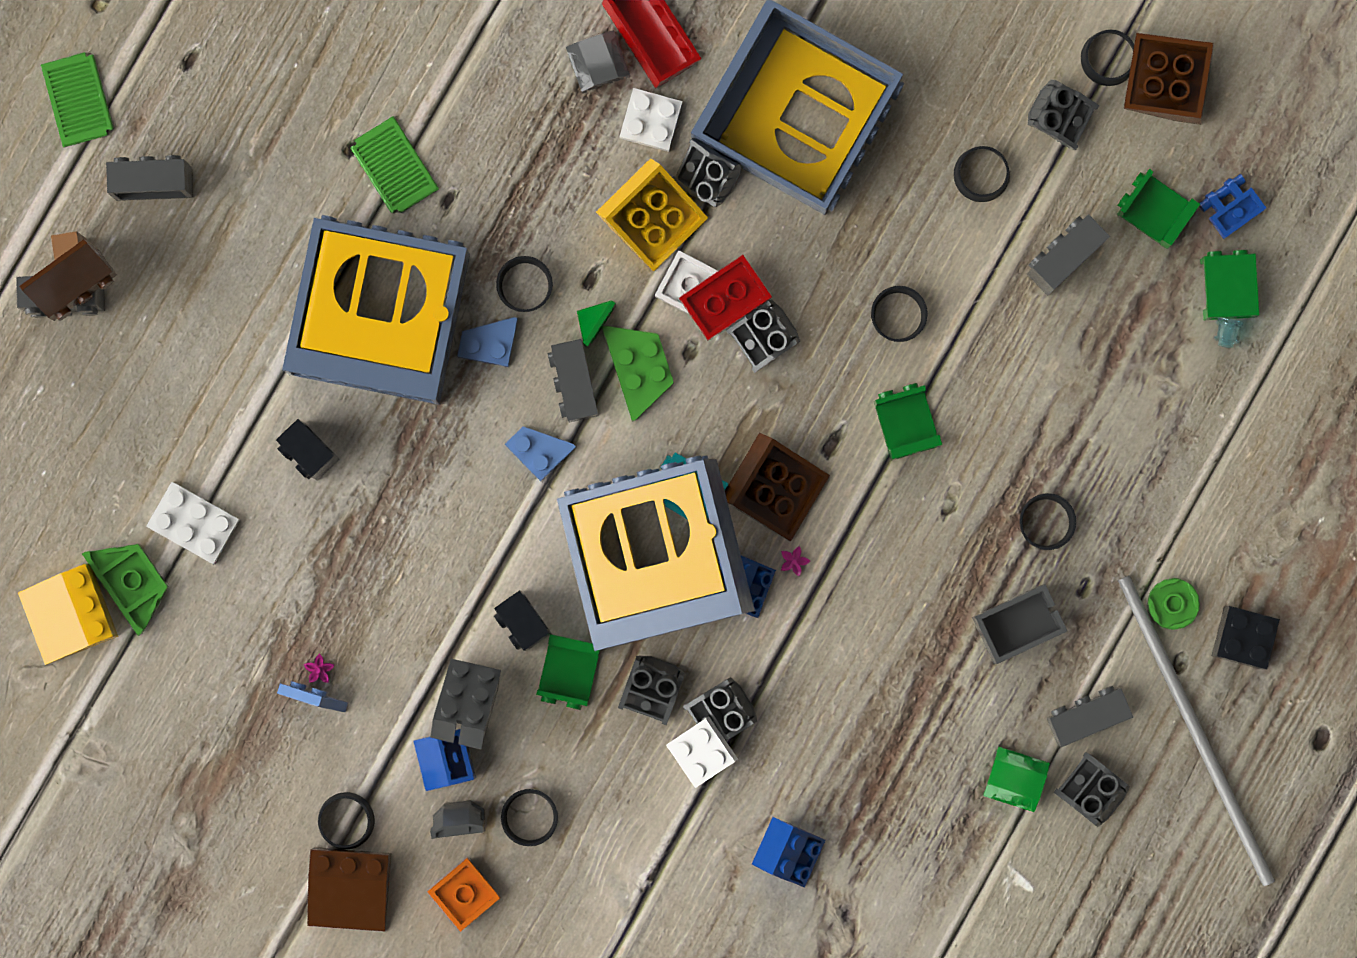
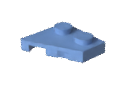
[457,317,518,367]
[505,426,576,482]
[277,681,348,712]

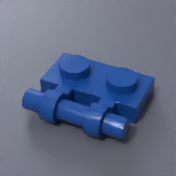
[1199,174,1266,239]

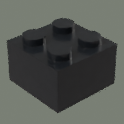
[276,419,340,481]
[494,590,552,651]
[1211,606,1280,670]

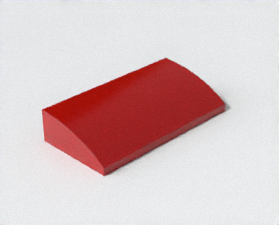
[601,0,702,89]

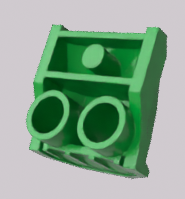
[983,746,1050,812]

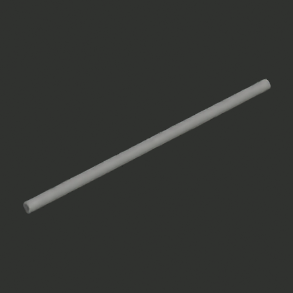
[1118,575,1275,886]

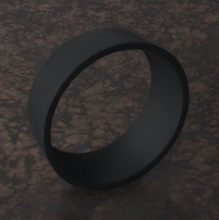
[1081,30,1134,86]
[954,146,1010,202]
[496,256,553,312]
[871,286,928,342]
[1020,493,1076,550]
[501,789,558,846]
[318,792,375,849]

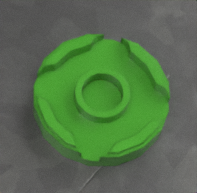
[1147,578,1200,630]

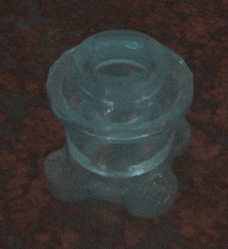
[1214,318,1243,348]

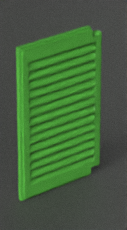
[41,52,114,148]
[351,116,439,213]

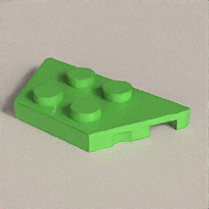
[602,326,674,422]
[82,544,169,636]

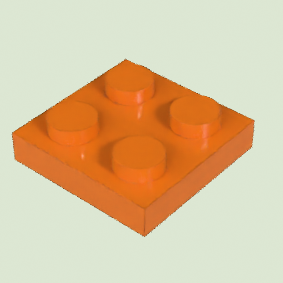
[427,858,501,932]

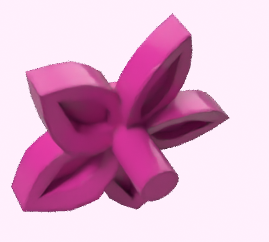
[781,546,810,576]
[303,653,335,683]

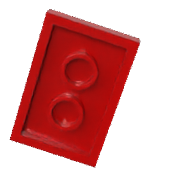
[679,255,772,341]

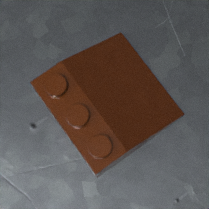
[1124,33,1214,125]
[19,239,117,321]
[725,433,830,541]
[307,847,392,932]

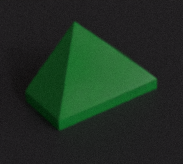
[577,300,616,349]

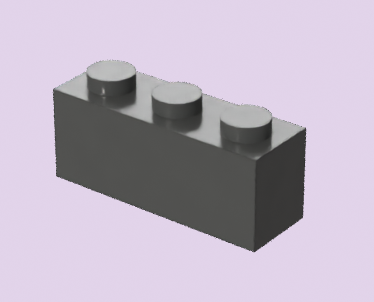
[548,339,599,423]
[1047,685,1133,747]

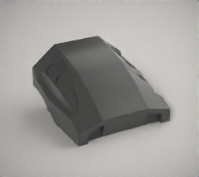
[566,30,631,94]
[1027,80,1099,150]
[672,138,741,207]
[726,299,800,373]
[618,656,685,726]
[683,677,757,741]
[1054,752,1130,827]
[430,800,486,839]

